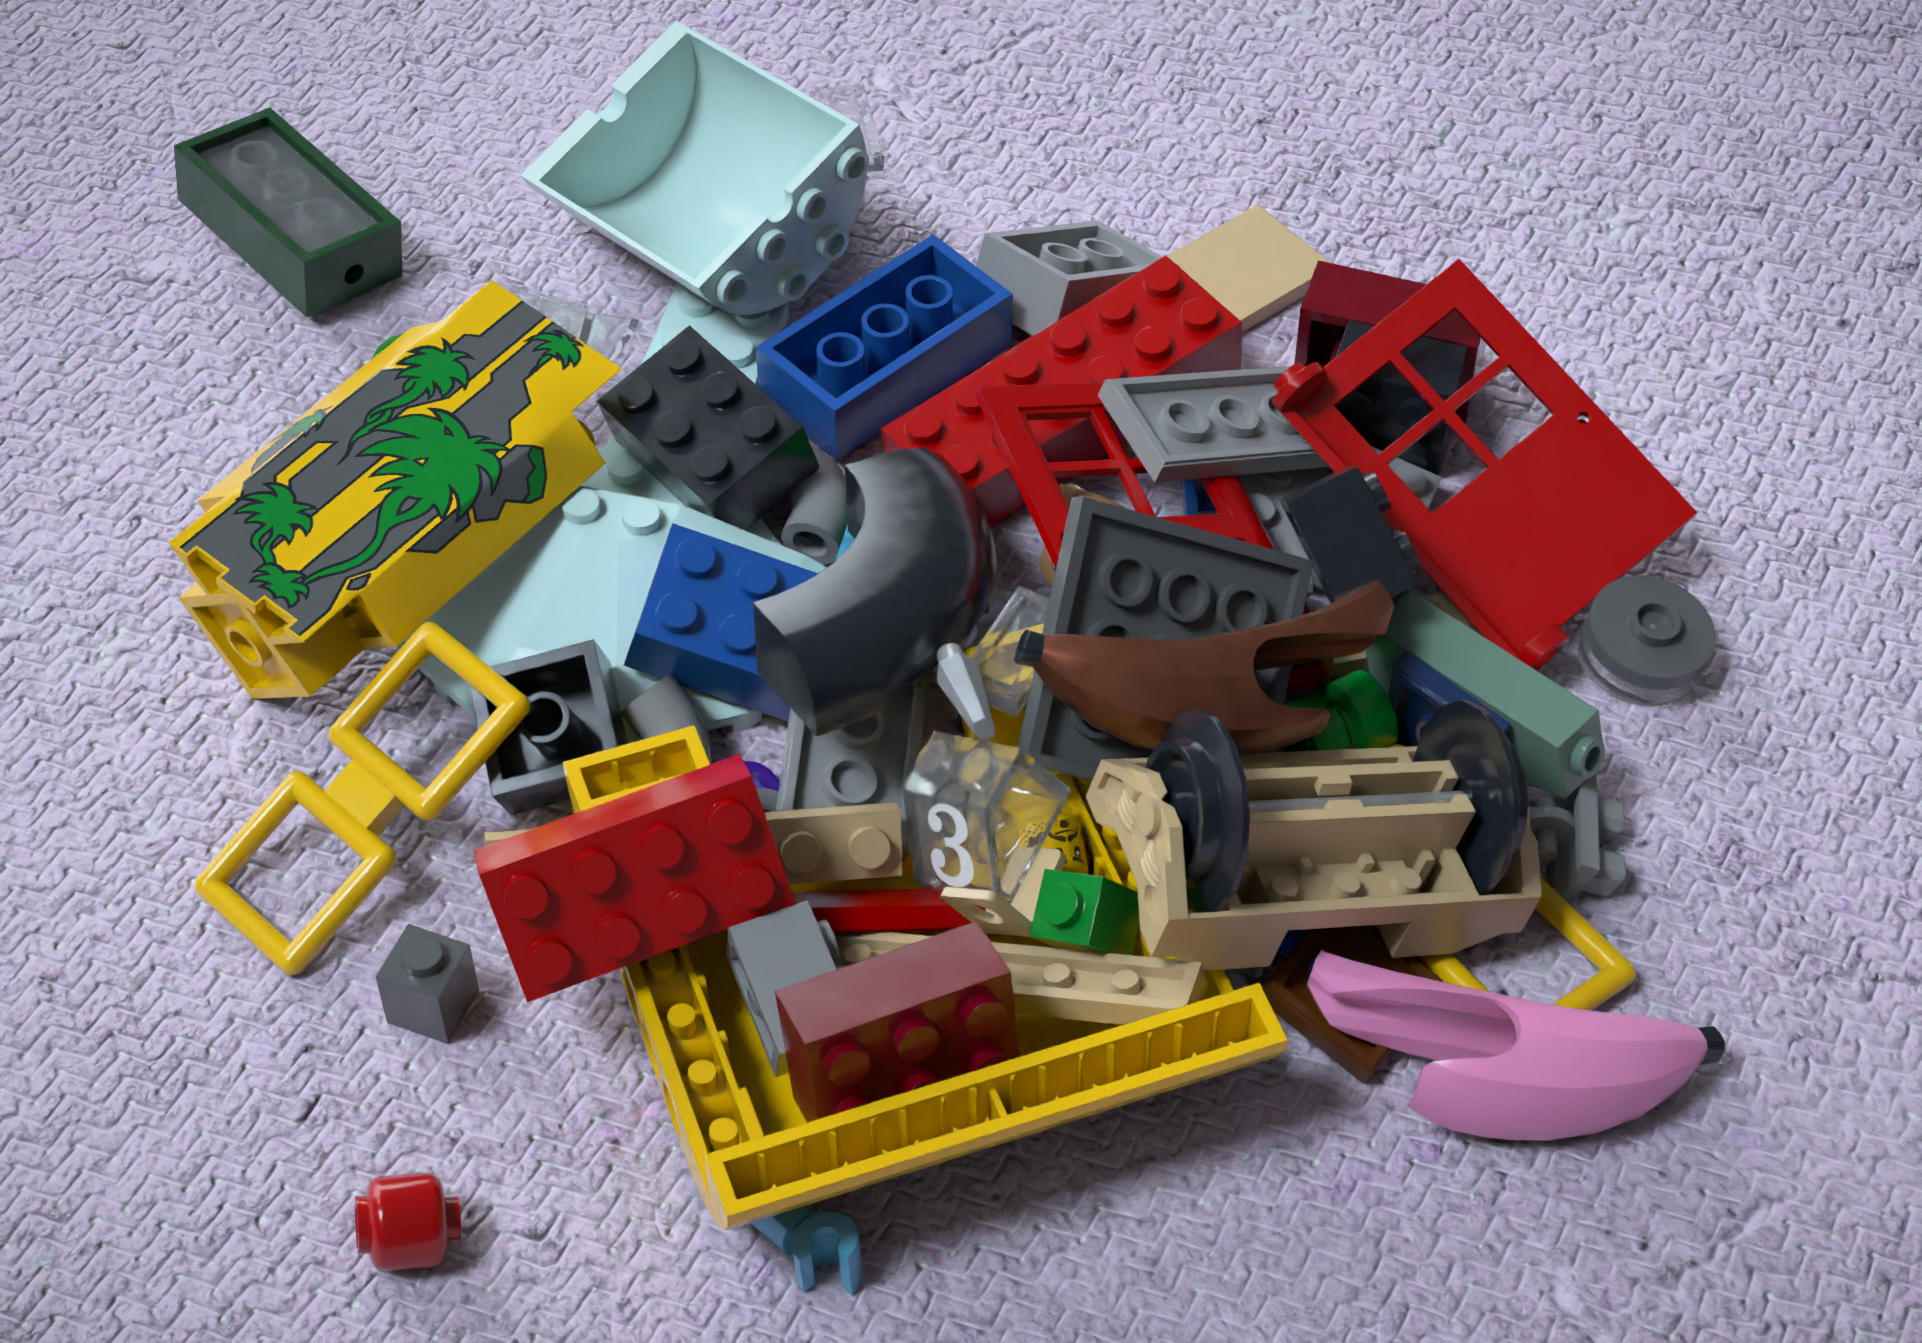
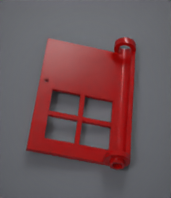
[1272,259,1698,671]
[976,382,1334,694]

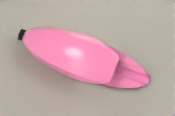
[1307,948,1725,1140]

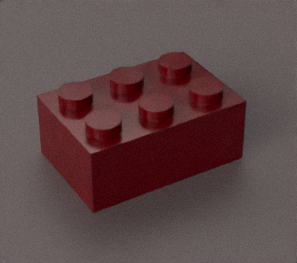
[1294,260,1486,424]
[775,921,1021,1123]

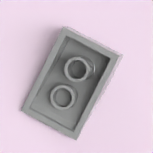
[976,220,1180,338]

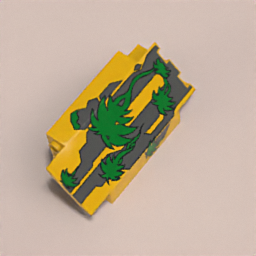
[168,280,622,699]

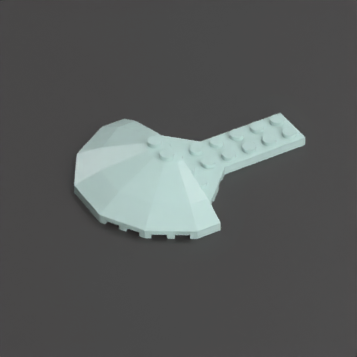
[397,282,827,744]

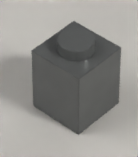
[376,924,479,1044]

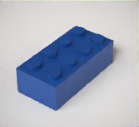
[756,234,1013,461]
[623,523,819,721]

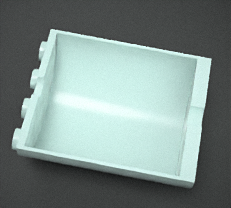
[521,20,870,315]

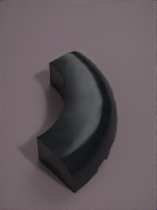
[753,447,997,737]

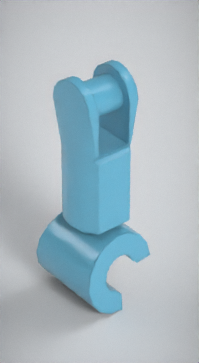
[750,1205,863,1296]

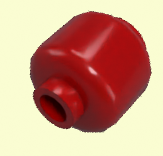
[355,1173,461,1271]

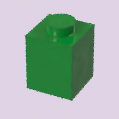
[1029,869,1140,955]

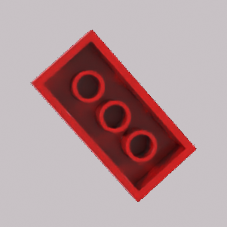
[474,754,796,1003]

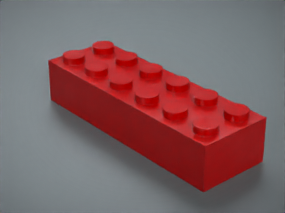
[881,255,1242,528]

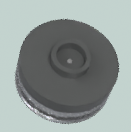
[1577,576,1715,707]

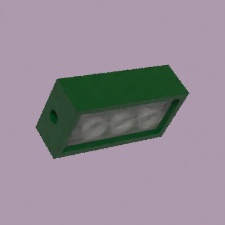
[174,107,402,318]

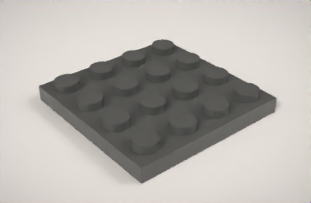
[1014,497,1314,781]

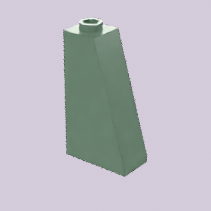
[1365,590,1605,799]

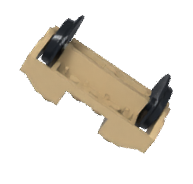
[1086,700,1542,971]

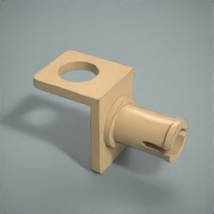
[940,846,1066,937]

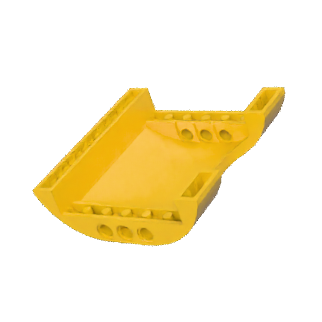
[563,627,1288,1231]

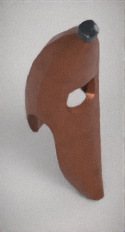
[1014,580,1394,755]

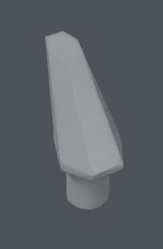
[937,643,995,742]

